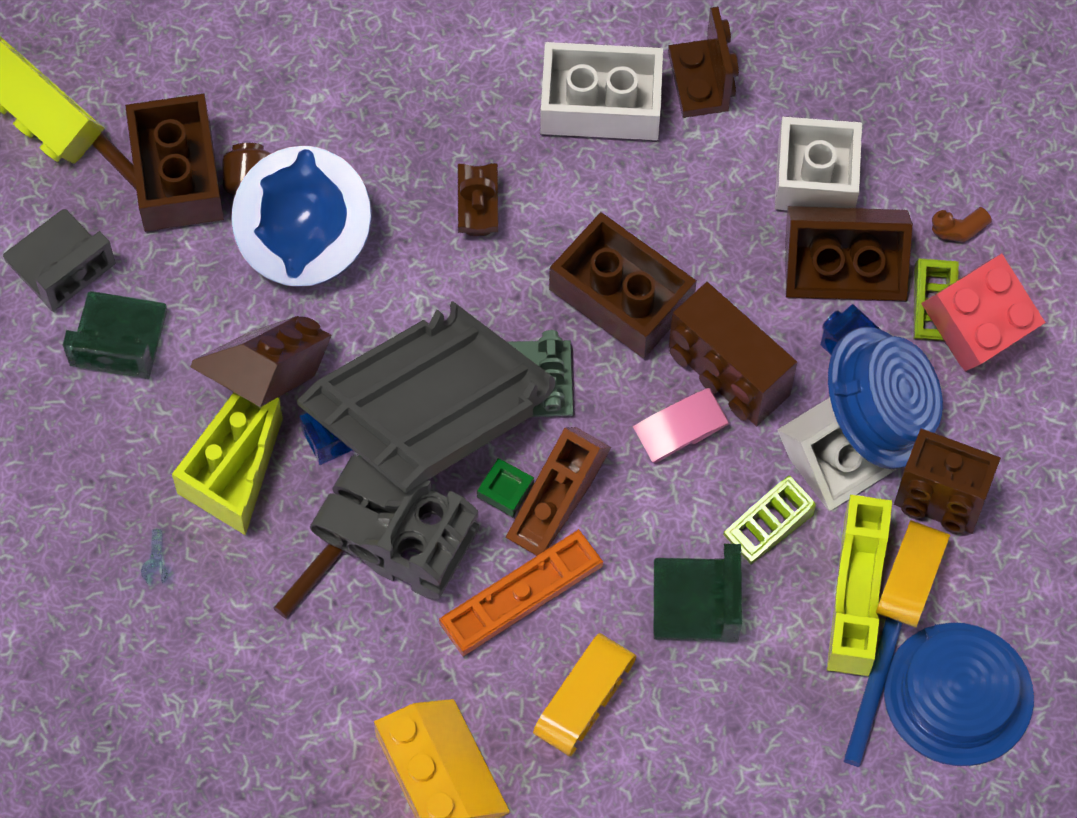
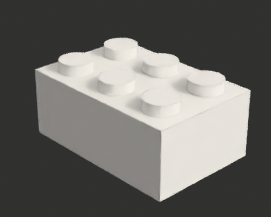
[540,42,663,140]

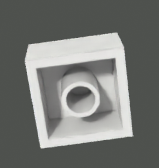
[774,117,862,210]

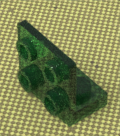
[62,291,167,379]
[653,544,742,642]

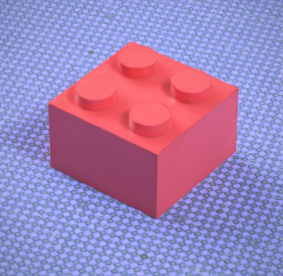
[921,253,1046,372]

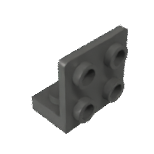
[3,209,116,312]

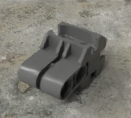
[310,455,479,600]

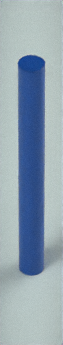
[844,617,902,767]

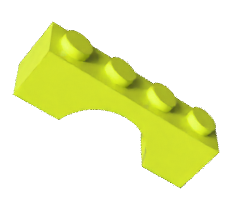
[826,494,892,676]

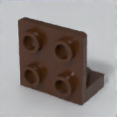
[668,6,739,118]
[894,428,1001,534]

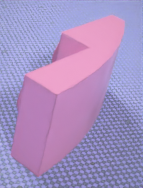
[633,388,730,463]

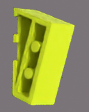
[172,392,283,536]

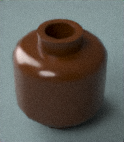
[222,143,271,196]

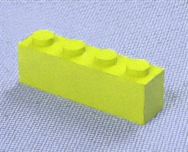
[0,36,105,164]

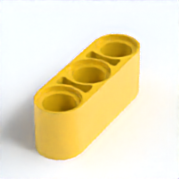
[876,520,950,628]
[533,633,637,757]

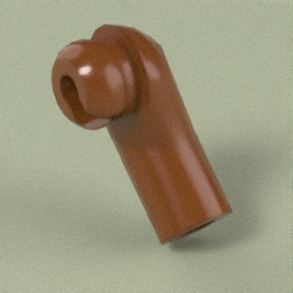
[932,207,992,242]

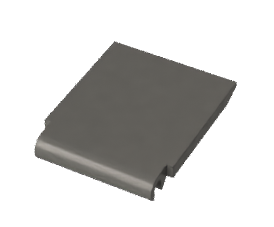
[297,301,555,493]

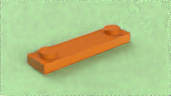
[439,529,603,657]

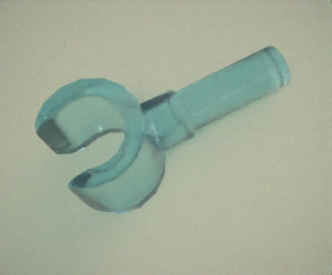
[141,529,168,584]

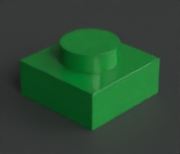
[477,458,534,517]

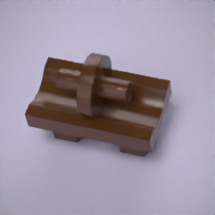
[458,163,498,236]

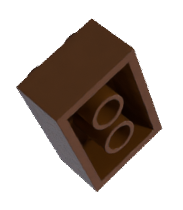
[125,93,224,232]
[549,212,697,359]
[669,282,797,427]

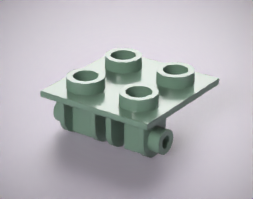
[508,330,573,417]

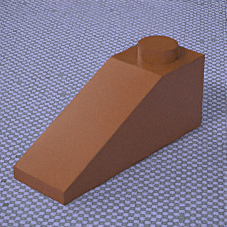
[505,427,611,556]

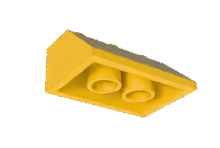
[374,699,510,818]

